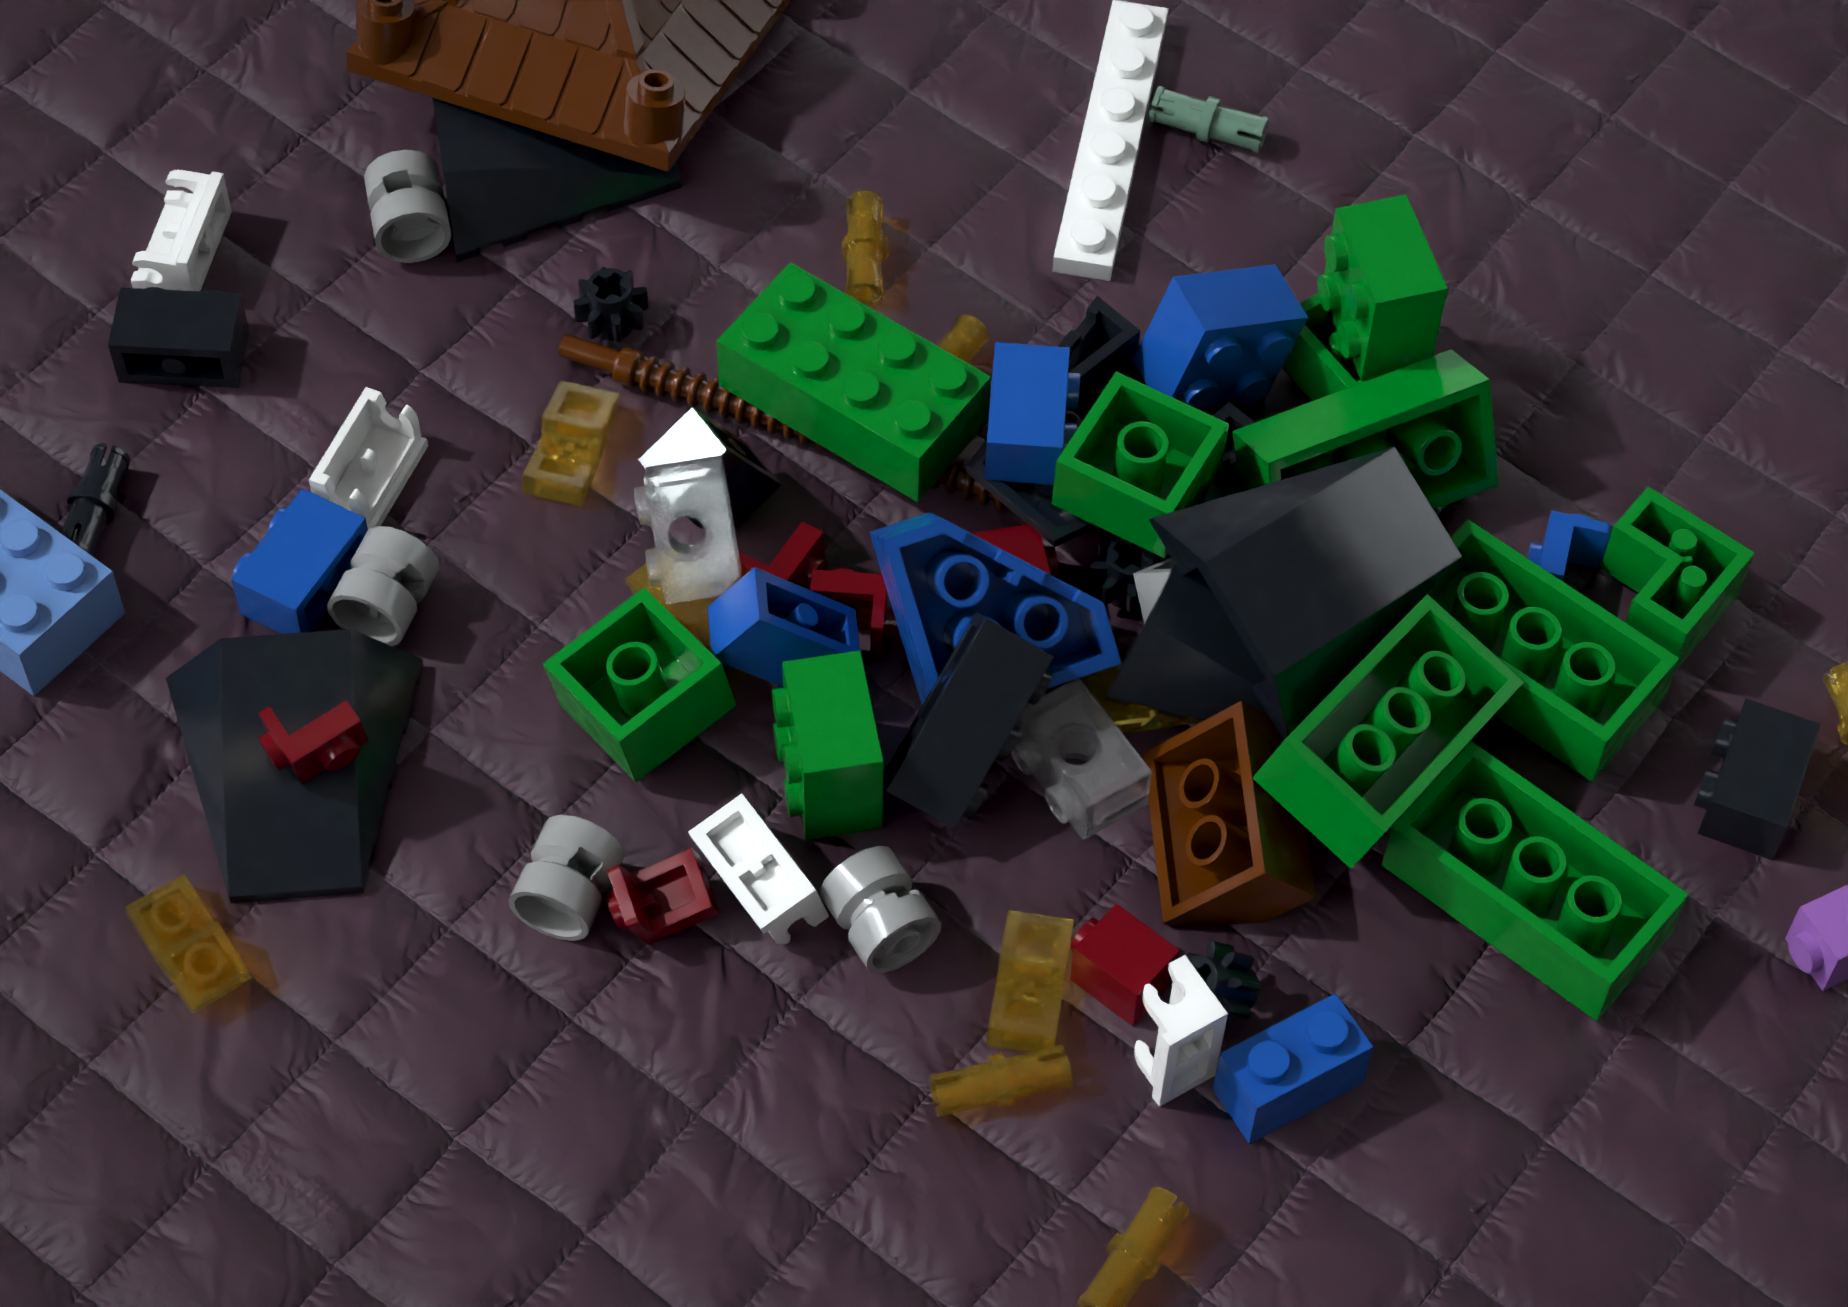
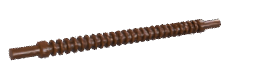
[558,334,1119,542]

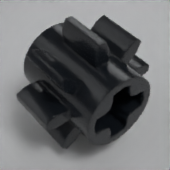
[573,267,649,343]
[1089,537,1165,613]
[1186,941,1262,1029]

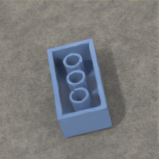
[0,489,125,696]

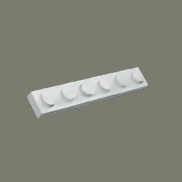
[1052,0,1168,281]

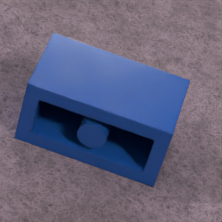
[985,342,1080,485]
[231,488,368,634]
[707,567,860,687]
[1213,993,1373,1144]

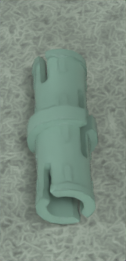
[1149,86,1270,153]

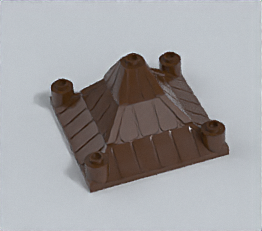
[346,0,791,172]

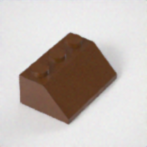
[1143,701,1316,928]

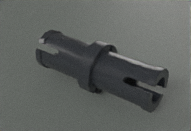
[61,443,131,557]

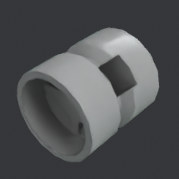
[364,149,452,263]
[327,526,440,646]
[508,815,624,941]
[820,846,941,973]

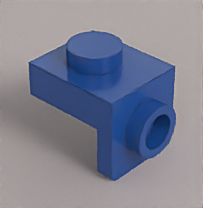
[1527,510,1612,581]

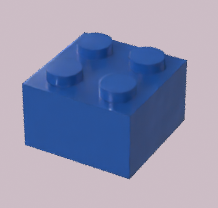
[1132,264,1308,411]

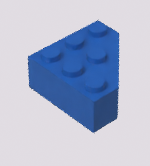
[869,512,1121,705]

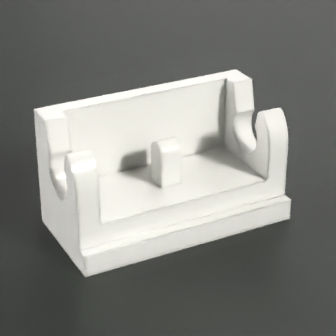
[131,170,232,291]
[309,387,428,529]
[688,794,829,945]
[1134,955,1228,1107]

